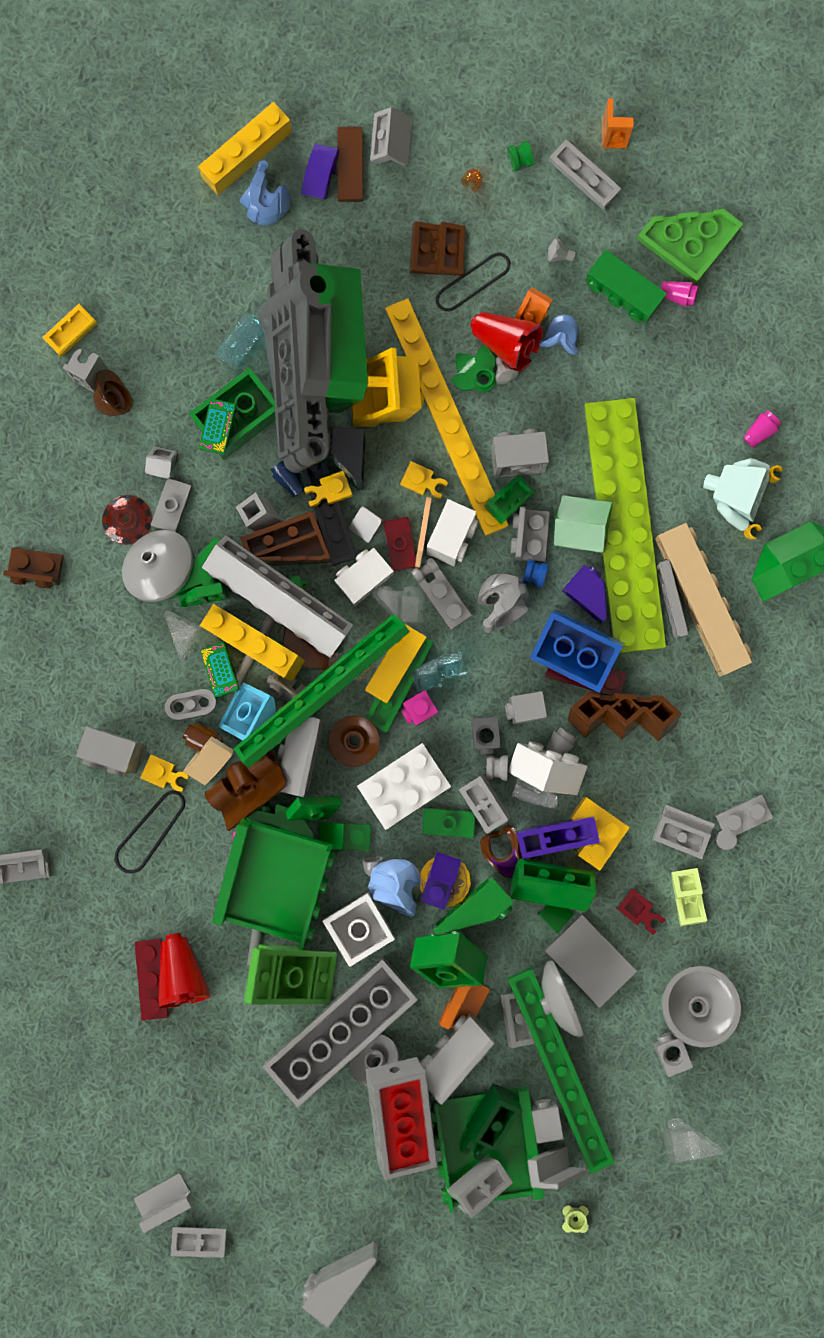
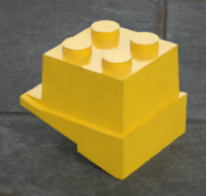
[351,348,424,427]

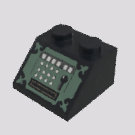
[328,427,366,490]

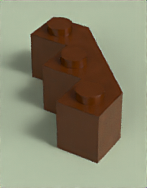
[567,692,681,742]

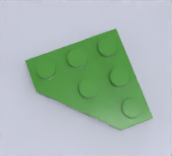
[637,209,743,285]

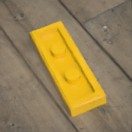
[365,624,427,704]

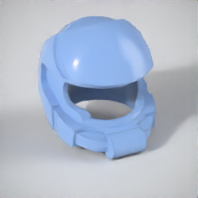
[368,859,421,917]

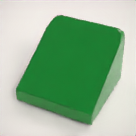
[537,905,574,933]

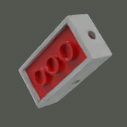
[365,1057,437,1180]

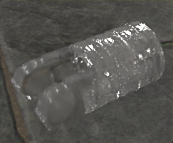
[511,777,559,809]

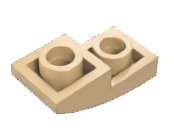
[183,736,233,785]

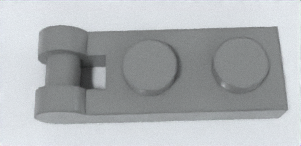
[410,557,472,630]

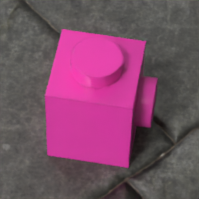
[401,690,438,726]

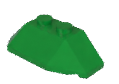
[752,521,824,602]

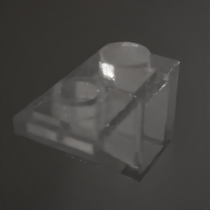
[372,586,424,625]

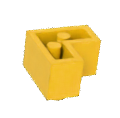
[569,797,630,870]

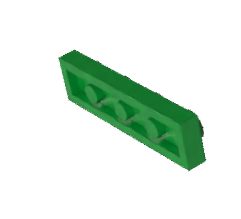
[366,638,434,733]

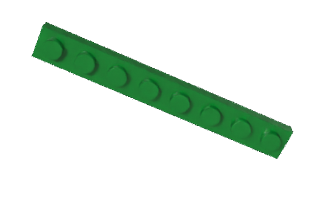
[234,614,410,768]
[507,967,615,1174]

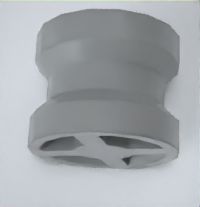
[486,754,508,781]

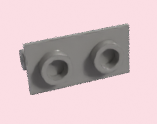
[265,672,306,703]

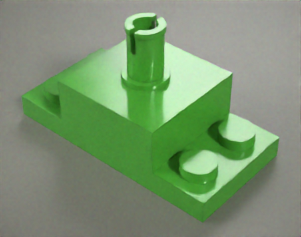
[244,945,337,1005]

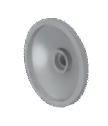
[122,530,194,602]
[540,960,583,1037]
[662,966,741,1047]

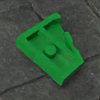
[179,580,229,608]

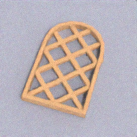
[415,497,432,568]

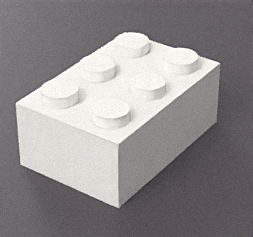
[357,743,451,830]

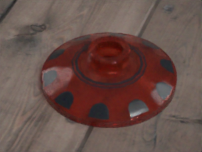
[102,495,153,545]

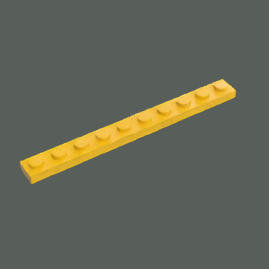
[385,298,509,537]

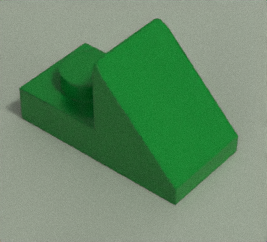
[318,822,371,851]

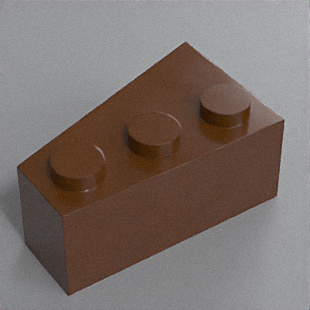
[240,511,332,565]

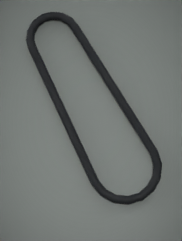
[114,791,185,874]

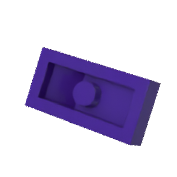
[420,852,461,910]

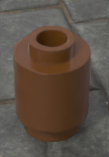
[183,722,223,752]

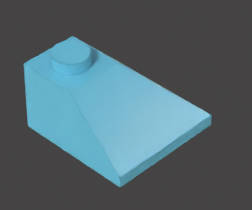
[218,682,276,740]

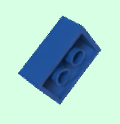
[530,610,625,693]

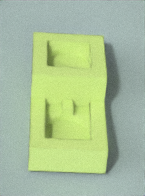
[671,868,707,927]

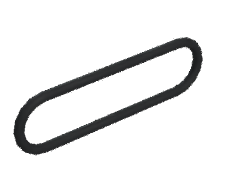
[436,253,511,311]

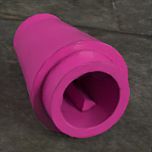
[661,281,699,307]
[743,410,782,448]

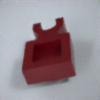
[616,888,666,935]

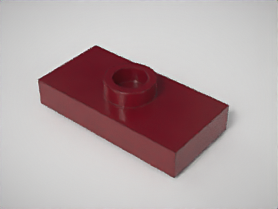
[383,517,416,571]

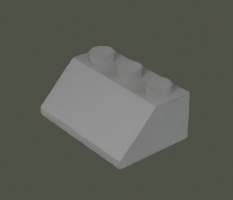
[278,717,323,797]
[420,1012,495,1104]

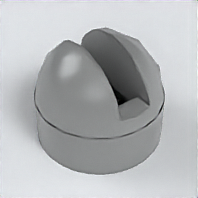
[362,856,383,877]

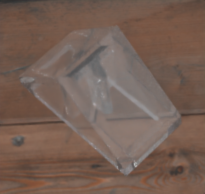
[164,611,204,663]

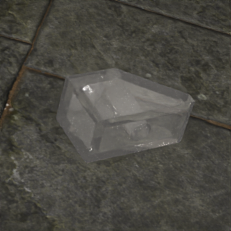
[662,1119,724,1164]

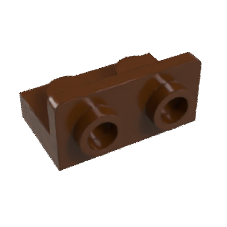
[3,547,63,589]

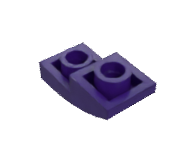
[301,144,339,200]

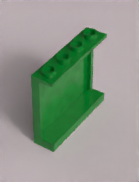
[212,818,336,950]
[430,1086,545,1213]

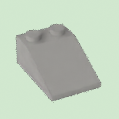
[302,1242,378,1328]

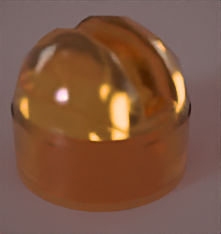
[461,168,483,192]

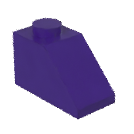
[562,565,607,624]

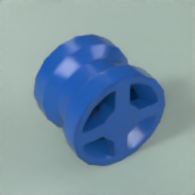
[522,559,548,588]

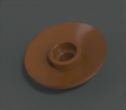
[328,715,380,767]

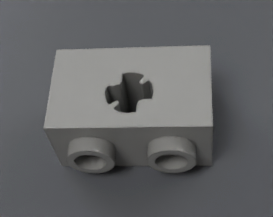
[505,691,547,725]

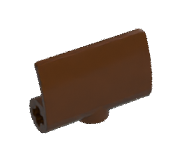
[205,750,287,831]

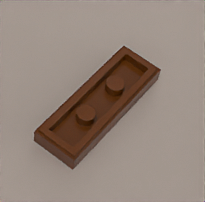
[337,127,363,202]

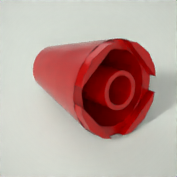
[470,312,543,372]
[158,933,210,1009]

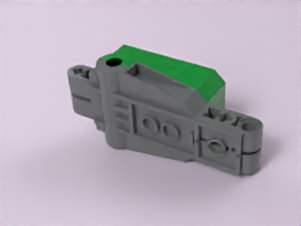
[258,229,368,473]

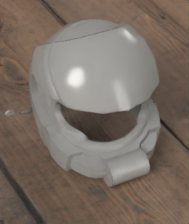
[477,574,529,633]

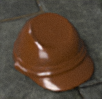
[93,369,133,416]

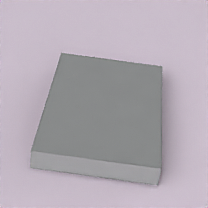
[545,914,637,1008]

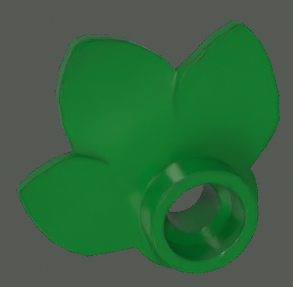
[451,345,496,393]

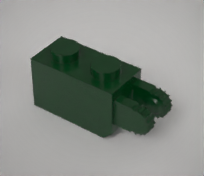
[460,1083,522,1161]

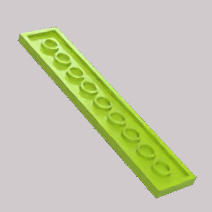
[584,398,666,653]

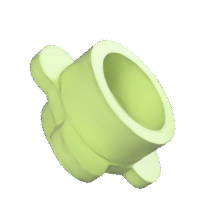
[562,1205,589,1233]

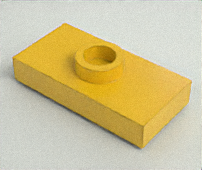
[42,304,98,358]

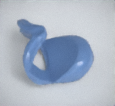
[539,314,578,355]

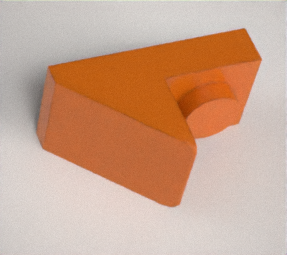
[515,287,553,325]

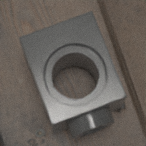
[471,716,501,755]

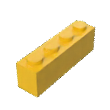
[198,102,292,195]
[200,604,305,682]

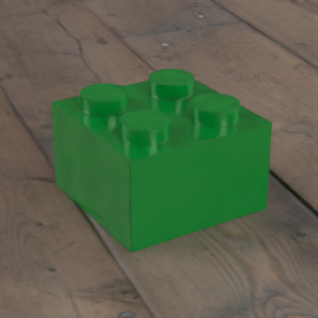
[410,931,488,989]

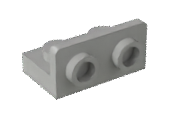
[510,506,550,563]

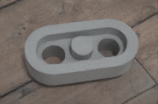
[165,689,217,720]

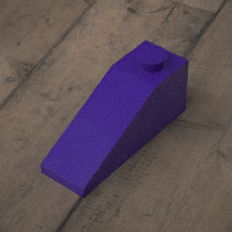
[517,816,600,859]

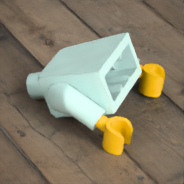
[704,458,783,540]

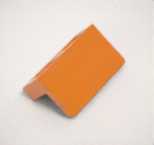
[602,98,634,148]
[439,985,489,1030]

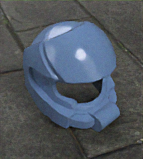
[239,161,291,226]

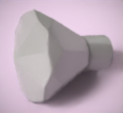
[547,238,575,262]
[495,357,518,385]

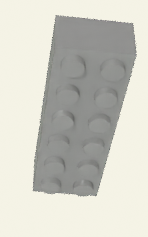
[263,956,418,1108]

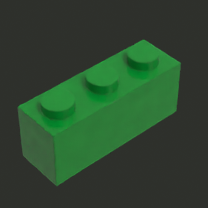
[585,249,667,324]
[511,859,596,912]

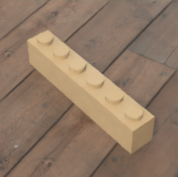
[655,523,752,677]

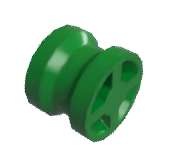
[507,141,534,171]

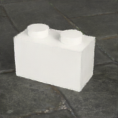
[334,548,394,606]

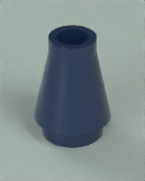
[270,461,304,498]

